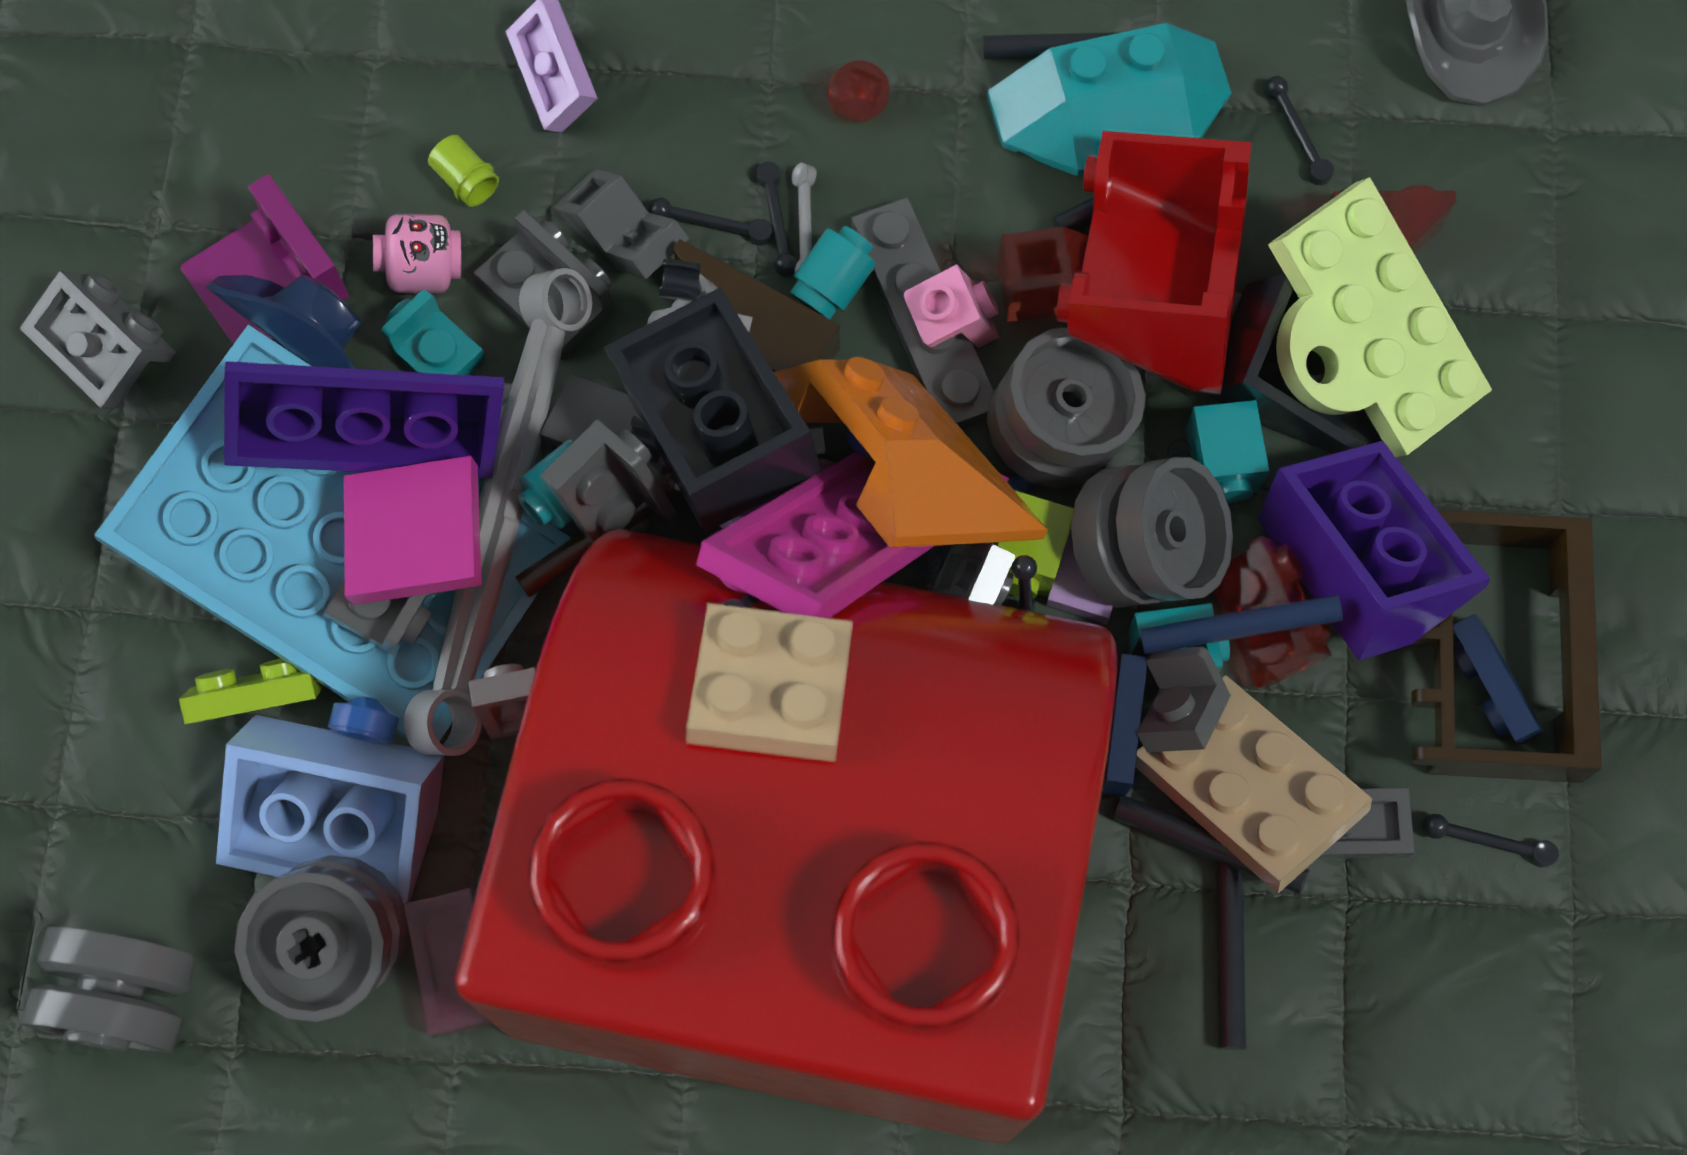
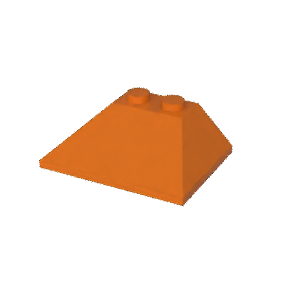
[774,357,1048,548]

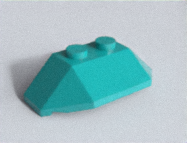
[987,23,1231,176]

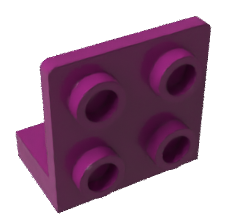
[181,173,350,344]

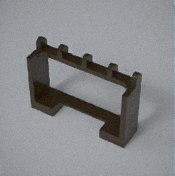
[1411,510,1602,783]

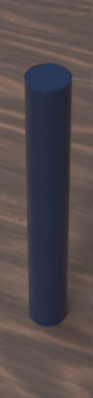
[1140,595,1343,654]

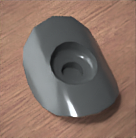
[1406,0,1549,107]

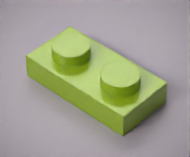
[179,658,324,724]

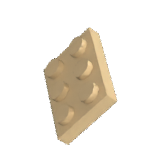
[1135,675,1372,894]

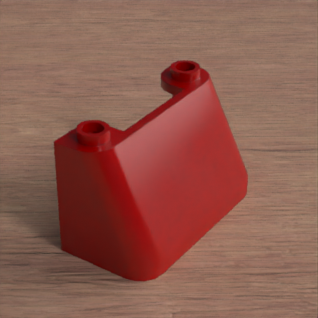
[1057,131,1252,395]

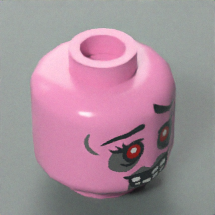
[373,214,461,294]

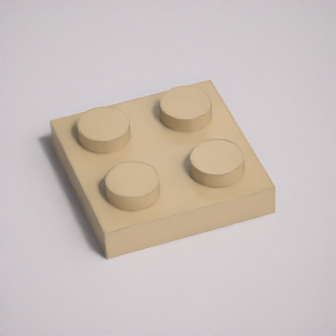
[687,603,853,762]

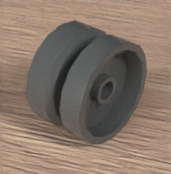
[986,327,1146,489]
[1071,457,1233,607]
[234,855,408,1023]
[20,927,197,1054]

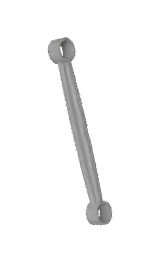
[404,268,592,756]

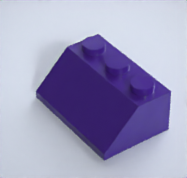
[1257,441,1491,661]

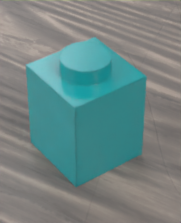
[1185,400,1269,503]

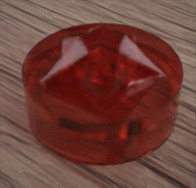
[827,60,890,123]

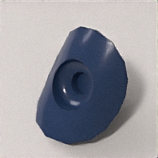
[206,275,363,369]

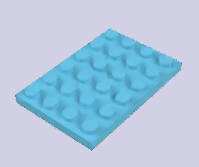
[94,325,571,742]

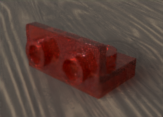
[1213,536,1332,689]

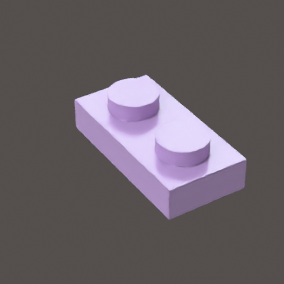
[506,0,598,133]

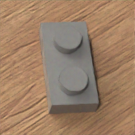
[468,664,536,740]

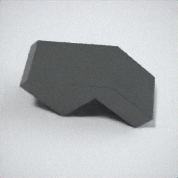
[553,169,689,279]

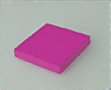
[344,456,482,605]

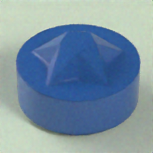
[328,696,399,745]

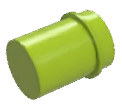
[428,135,499,207]

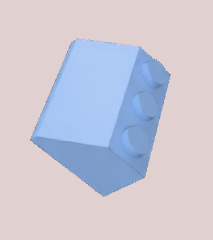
[216,715,444,905]

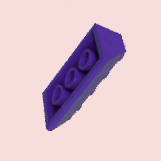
[224,361,504,478]

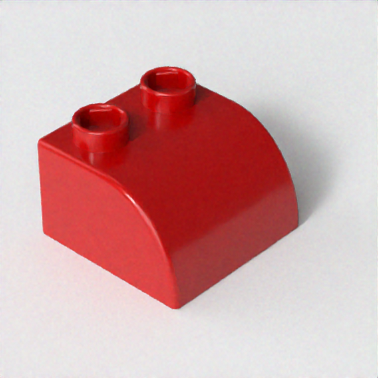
[455,529,1117,1144]

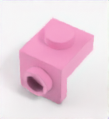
[904,265,1000,348]

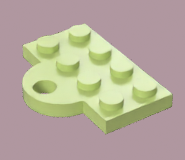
[1268,177,1492,457]

